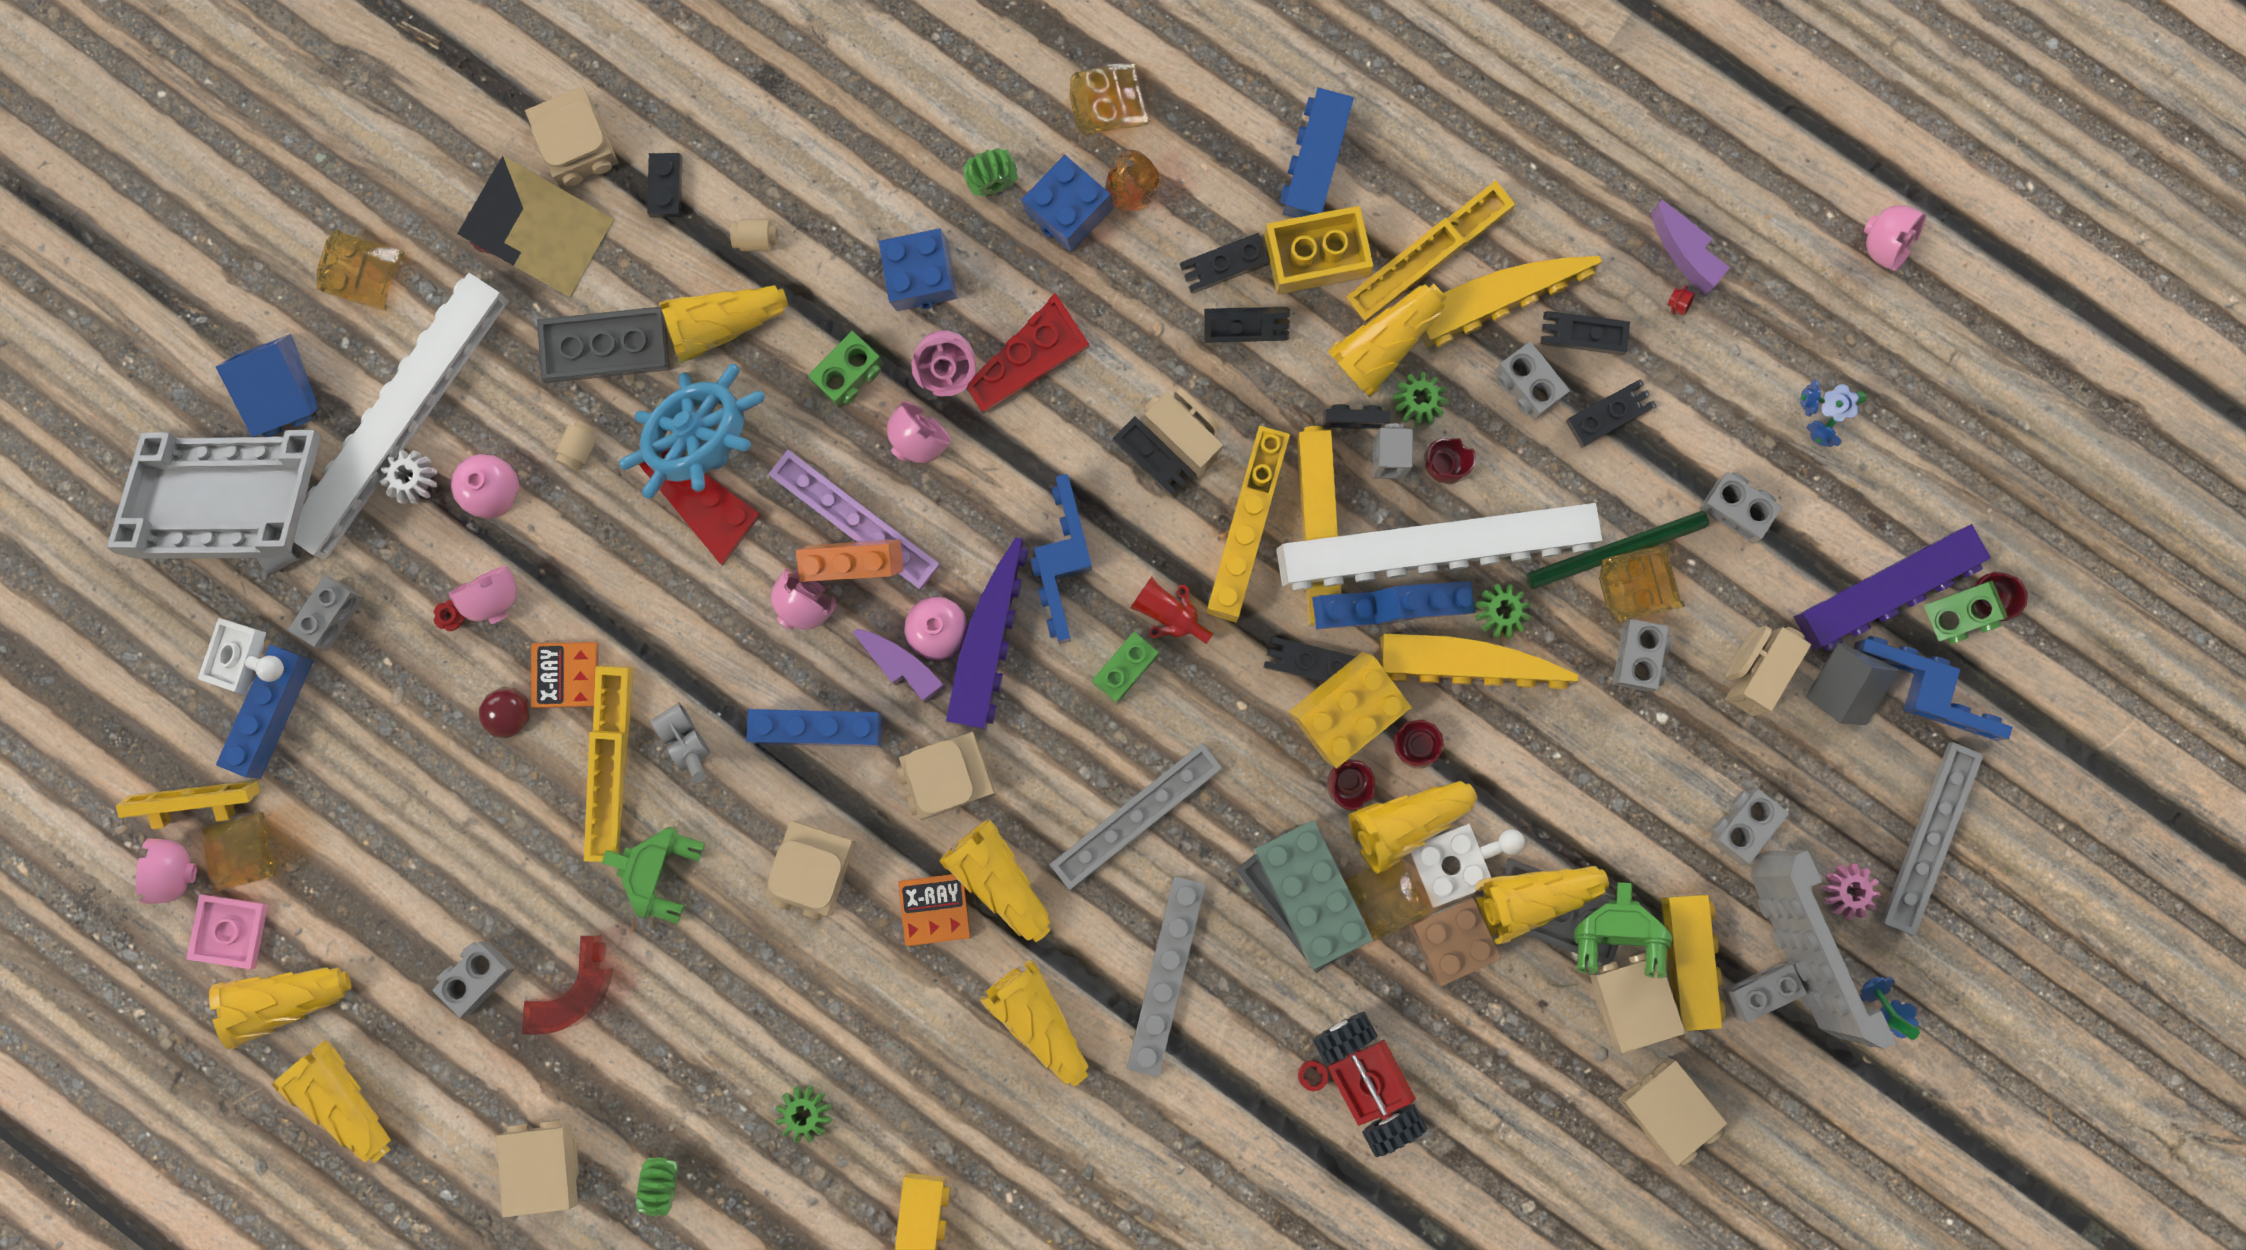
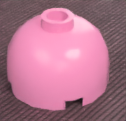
[1864,205,1926,271]
[912,330,976,396]
[887,401,951,463]
[451,454,520,519]
[448,566,517,624]
[770,568,837,630]
[904,597,969,661]
[136,838,197,904]

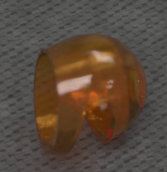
[1105,150,1160,212]

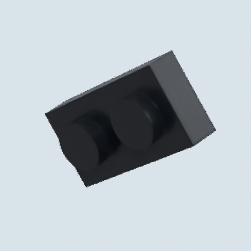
[647,153,682,218]
[1323,404,1390,430]

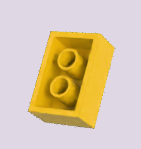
[1264,205,1373,295]
[1288,651,1412,768]

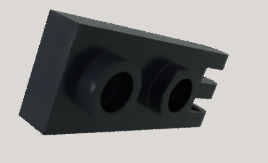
[1179,233,1270,293]
[1204,307,1290,343]
[1540,311,1630,355]
[1566,379,1657,448]
[1113,416,1196,498]
[1263,637,1356,683]

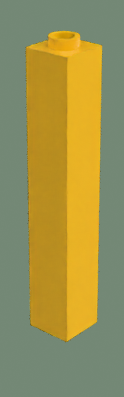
[1297,426,1341,626]

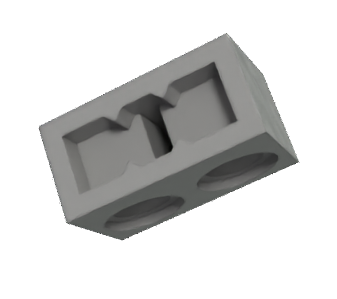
[1495,341,1570,420]
[1372,423,1413,480]
[1699,472,1782,544]
[288,576,365,651]
[1612,619,1672,692]
[1710,788,1789,865]
[432,941,516,1018]
[1722,962,1807,1022]

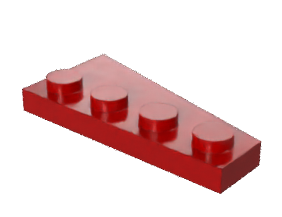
[966,293,1089,414]
[638,449,761,566]

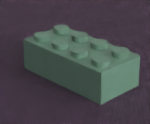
[1252,820,1373,969]

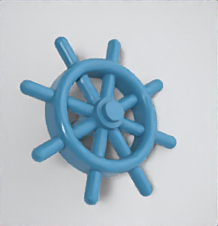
[619,364,765,499]

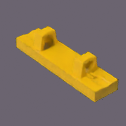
[116,780,260,829]

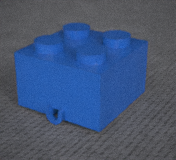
[1021,154,1114,252]
[878,228,958,311]

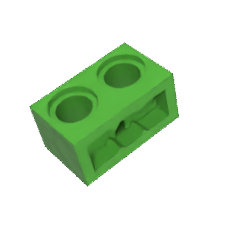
[808,331,883,408]
[1924,580,2008,644]
[1092,632,1159,705]

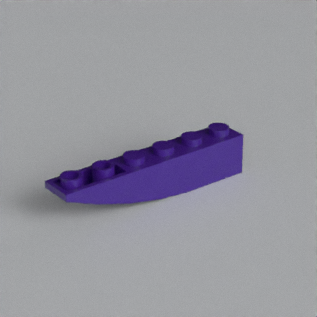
[946,537,1028,730]

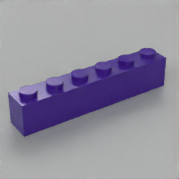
[1793,524,1991,652]

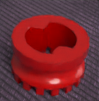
[1297,1060,1328,1092]

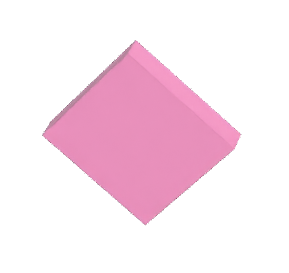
[186,894,268,969]

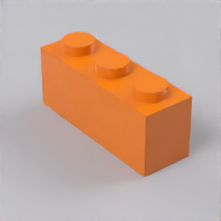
[796,539,904,582]

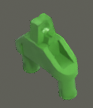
[602,827,705,925]
[1574,882,1673,978]

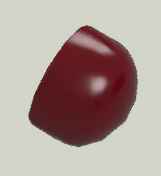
[1424,438,1476,485]
[1973,572,2028,622]
[479,687,530,738]
[1394,719,1444,769]
[1326,760,1375,810]

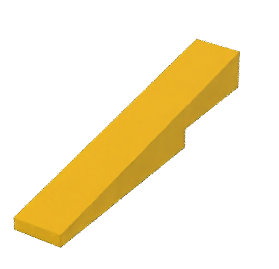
[1346,180,1515,322]
[584,665,634,862]

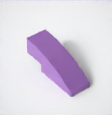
[1651,200,1730,295]
[853,629,945,703]

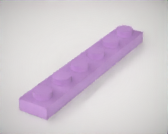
[768,450,940,591]

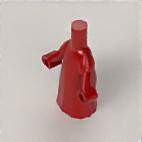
[1130,576,1213,644]

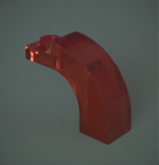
[522,935,613,1035]

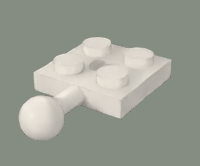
[198,618,284,695]
[1411,823,1525,908]

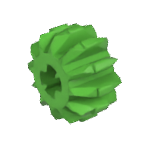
[963,148,1018,197]
[1393,372,1448,427]
[1475,584,1531,639]
[775,1086,832,1143]
[635,1157,678,1216]

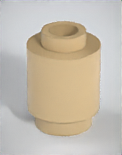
[730,219,779,251]
[555,421,598,471]

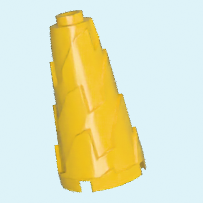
[1327,284,1446,398]
[659,285,789,363]
[1348,781,1477,874]
[939,819,1051,942]
[1475,866,1609,945]
[980,960,1089,1087]
[209,967,352,1050]
[271,1039,391,1164]

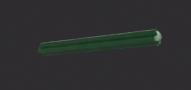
[1527,511,1709,589]

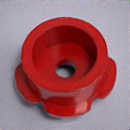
[1667,285,1695,316]
[433,600,465,632]

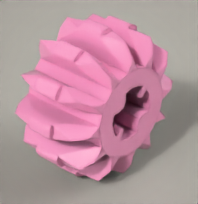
[1821,864,1881,920]

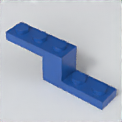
[1030,474,1093,645]
[1312,581,1475,630]
[1853,636,2013,741]

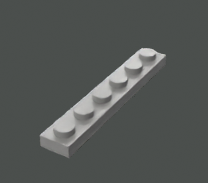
[1880,742,1983,936]
[1049,743,1222,890]
[1127,876,1206,1077]

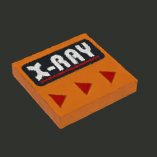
[531,642,598,708]
[898,874,971,946]

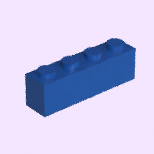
[1279,87,1354,218]
[216,645,314,779]
[746,709,883,747]

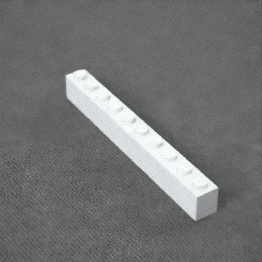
[294,273,509,560]
[1276,503,1602,591]

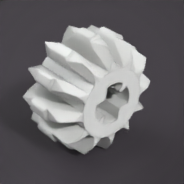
[380,450,438,504]

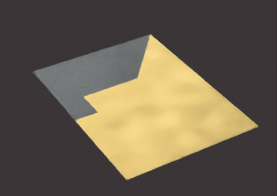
[457,155,614,297]

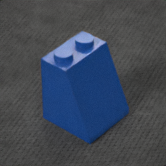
[216,334,319,437]

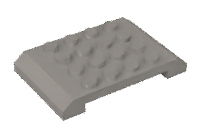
[107,430,321,559]
[1750,850,1896,1049]

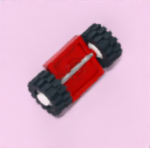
[1313,1012,1428,1157]

